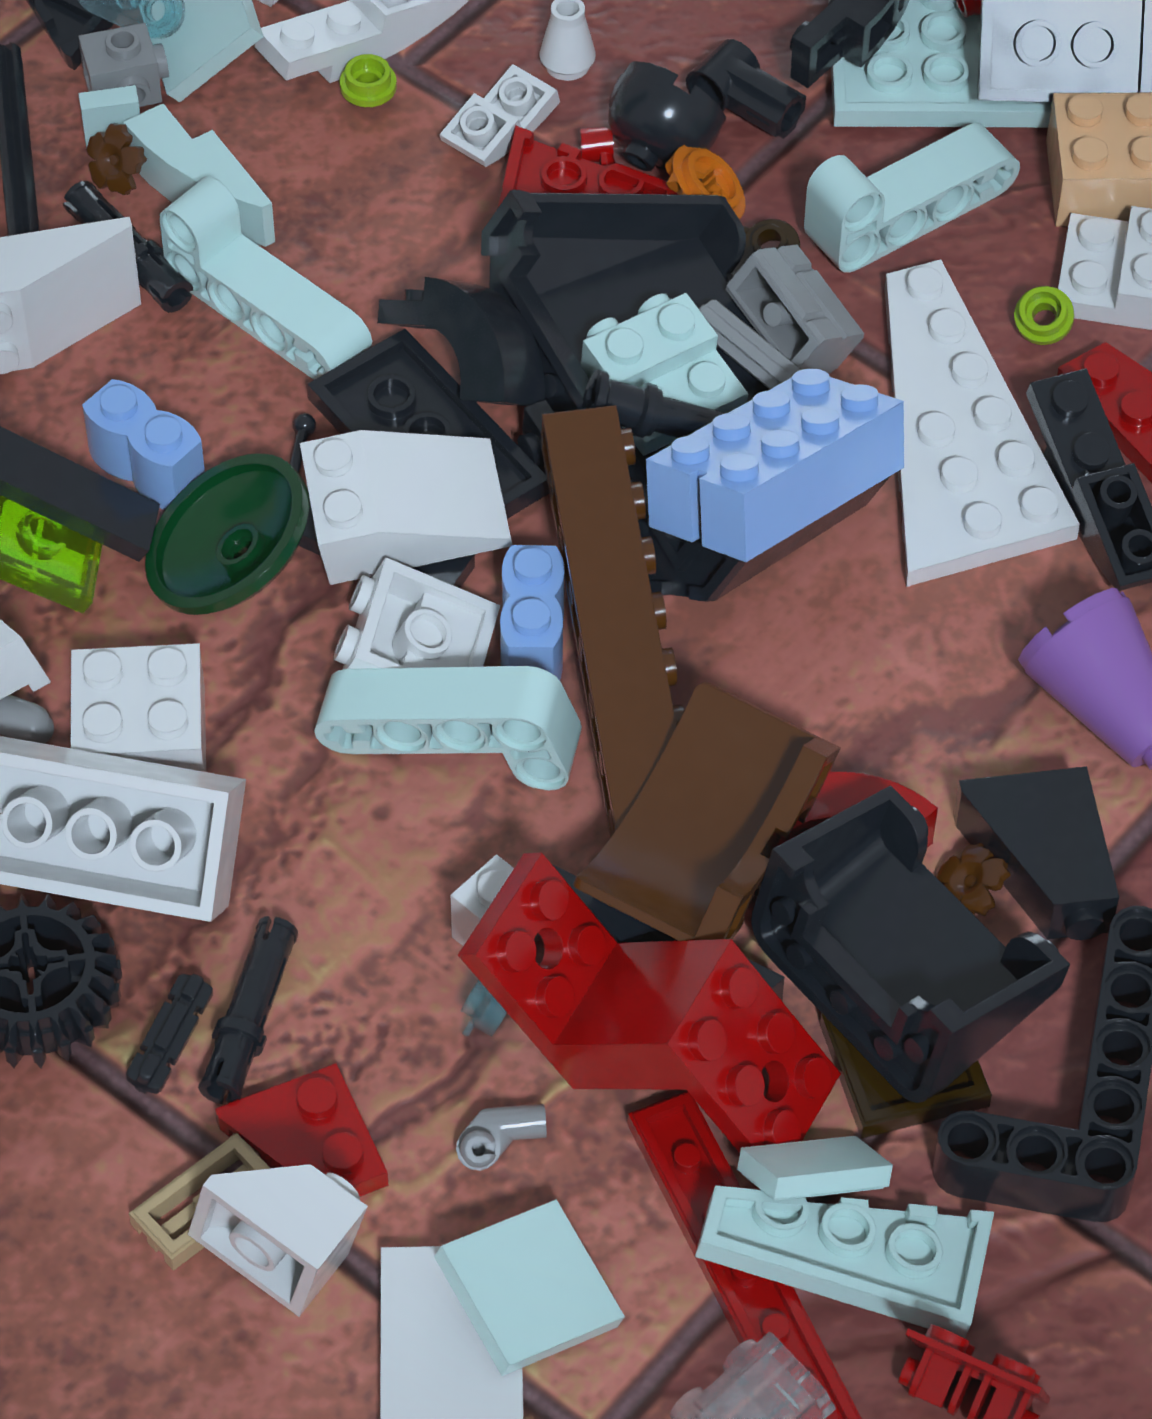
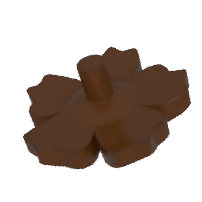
[87,123,147,195]
[936,843,1011,916]

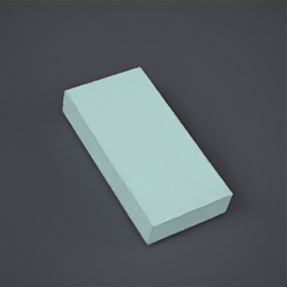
[737,1136,893,1201]

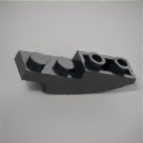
[790,0,909,88]
[1026,368,1152,591]

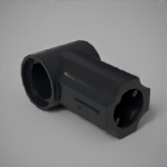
[685,39,806,139]

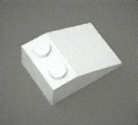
[0,217,141,374]
[300,430,513,585]

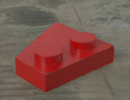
[215,1063,389,1196]

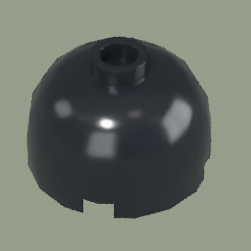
[608,61,726,171]

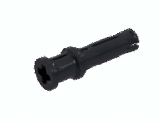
[582,370,726,438]

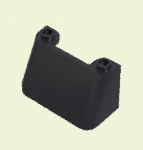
[751,785,1070,1103]

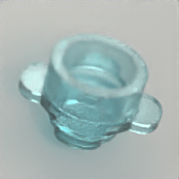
[460,980,507,1037]

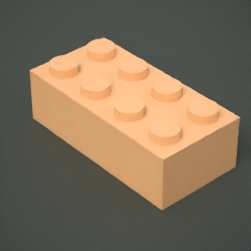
[1046,93,1152,227]

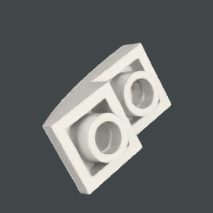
[439,64,560,167]

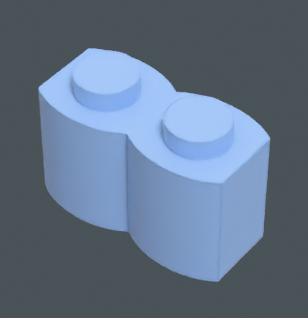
[82,379,205,510]
[500,545,564,681]

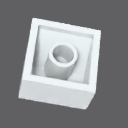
[188,1164,368,1317]

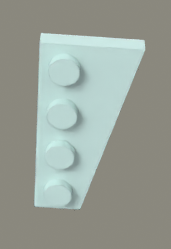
[695,1185,994,1338]

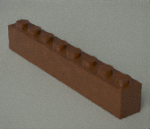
[541,405,685,838]

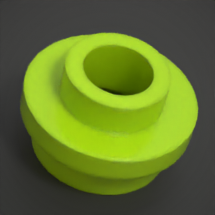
[340,54,397,107]
[1014,286,1074,345]

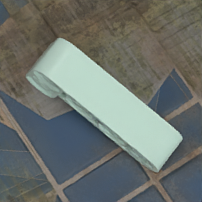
[804,123,1020,273]
[160,176,373,380]
[314,666,582,791]

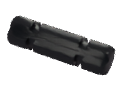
[126,974,213,1094]

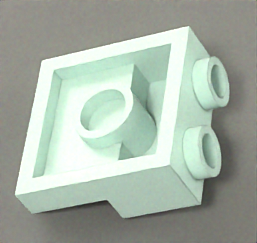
[581,293,748,456]

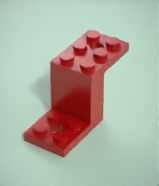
[458,852,841,1153]

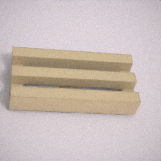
[129,1133,270,1271]

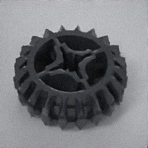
[0,894,122,1069]

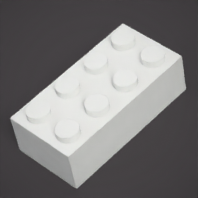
[0,736,246,922]

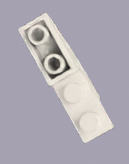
[254,0,469,83]

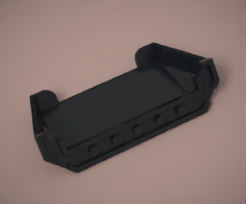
[481,190,890,602]

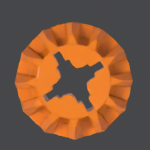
[665,145,746,219]

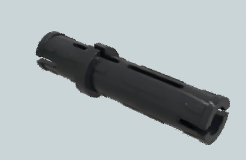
[63,181,193,313]
[198,916,298,1104]

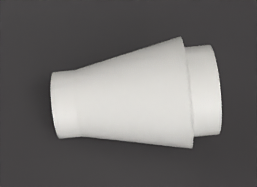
[539,0,596,81]

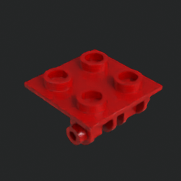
[898,1324,1050,1419]

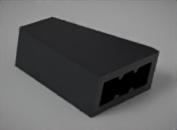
[954,766,1119,940]

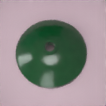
[145,453,309,615]

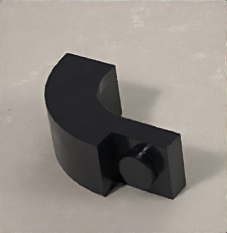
[377,277,545,406]

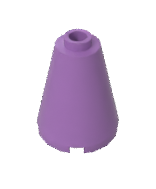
[1018,588,1152,770]

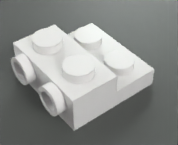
[1054,206,1152,330]
[333,557,500,670]

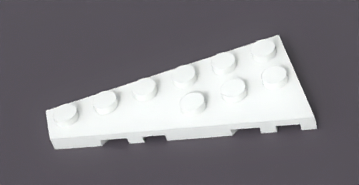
[885,259,1080,587]

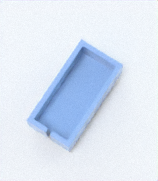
[646,369,904,562]

